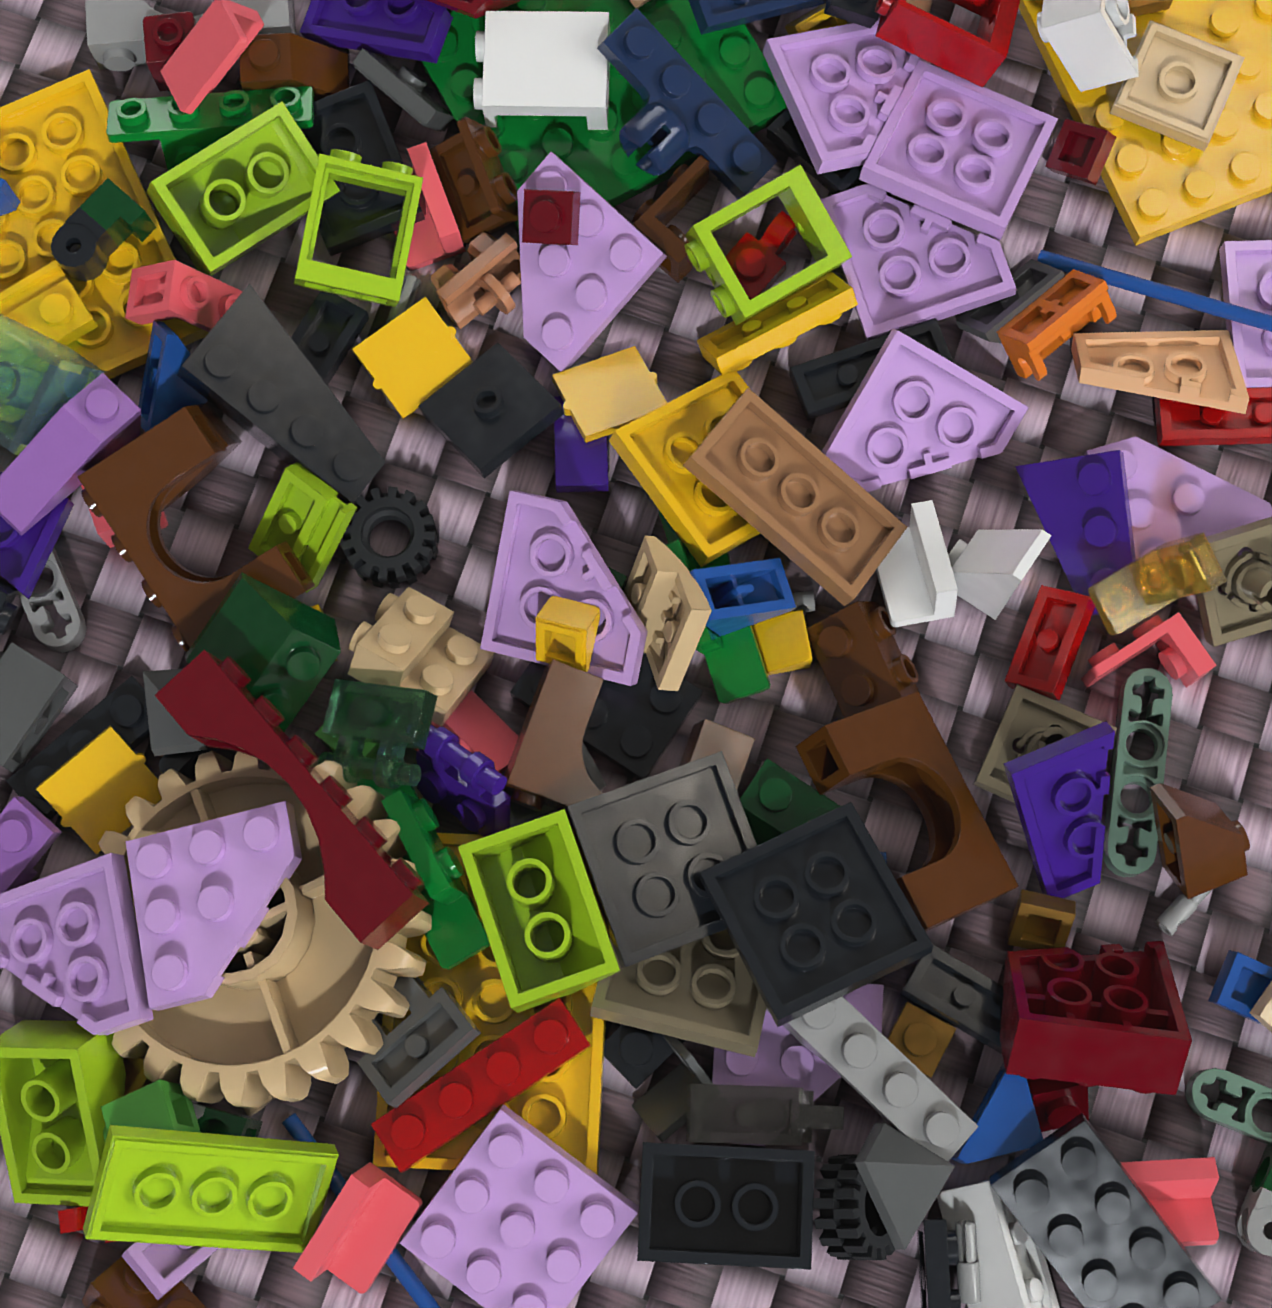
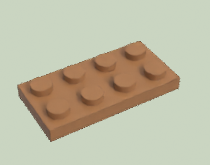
[683,388,907,606]

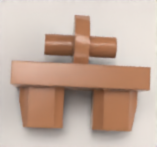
[430,232,521,330]

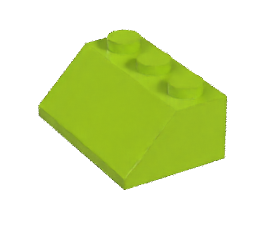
[458,809,620,1013]

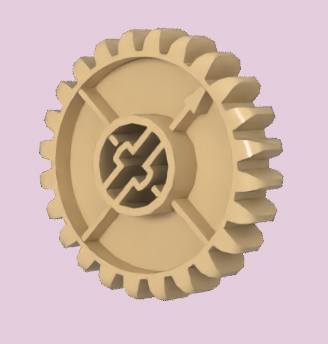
[98,751,432,1108]

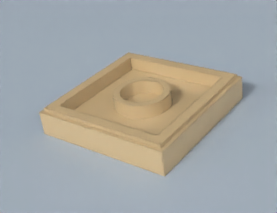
[1110,20,1245,151]

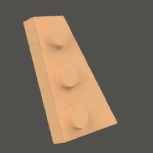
[1071,330,1249,414]

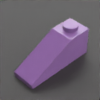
[0,373,141,536]

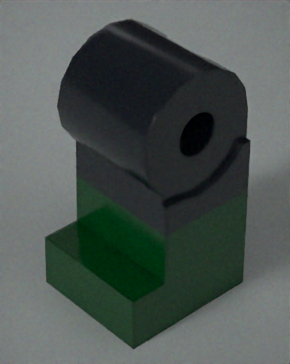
[51,178,156,282]

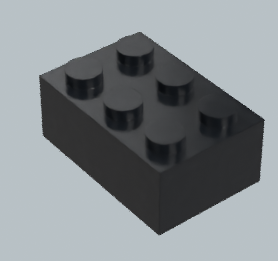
[637,1142,815,1270]

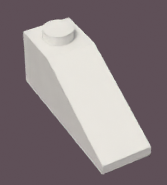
[948,529,1052,620]

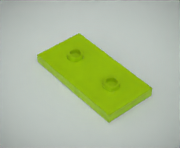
[83,1125,339,1253]

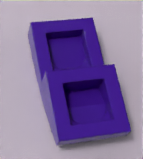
[554,396,609,493]

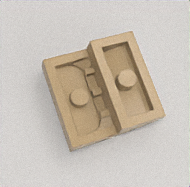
[623,535,712,691]

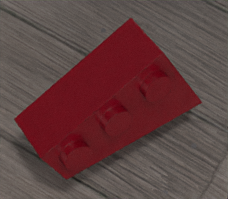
[1000,941,1192,1095]

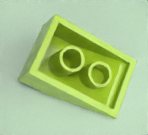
[146,101,340,276]
[0,1020,126,1207]

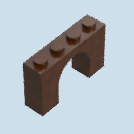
[78,405,315,652]
[504,659,755,811]
[795,692,1019,932]

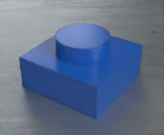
[1208,950,1272,1024]

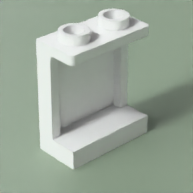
[473,11,610,130]

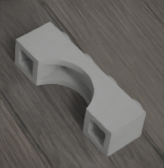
[85,0,296,71]
[766,996,979,1161]

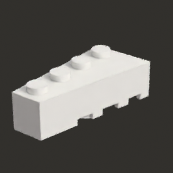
[1037,0,1139,92]

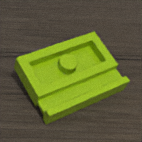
[248,462,357,593]

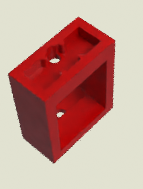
[875,0,1020,88]

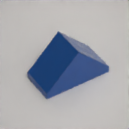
[138,321,208,432]
[690,558,796,636]
[951,1062,1043,1164]

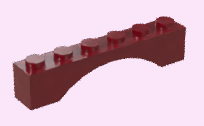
[155,649,429,950]

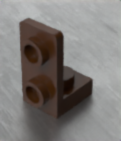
[632,155,710,283]

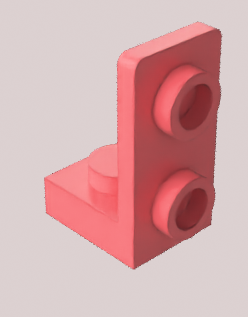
[125,260,243,332]
[1081,612,1217,688]

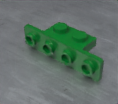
[106,86,314,171]
[658,510,771,704]
[355,755,490,970]

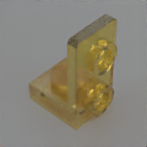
[1088,532,1227,635]

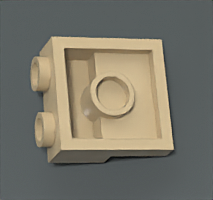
[348,586,495,727]

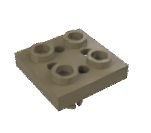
[1186,517,1272,647]
[973,684,1117,803]

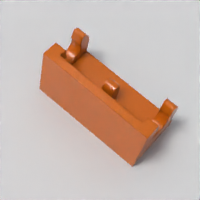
[997,269,1117,381]

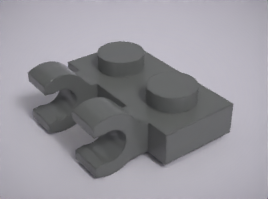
[357,977,481,1108]

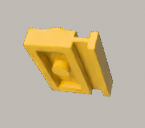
[0,260,98,381]

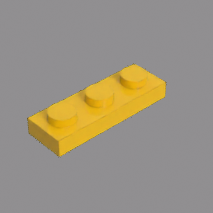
[697,271,858,376]

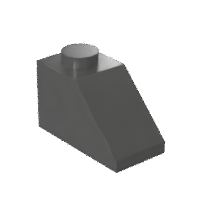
[0,643,78,774]

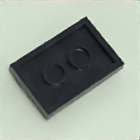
[301,80,425,256]
[510,653,703,780]

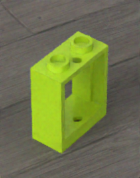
[294,149,423,307]
[685,164,852,326]

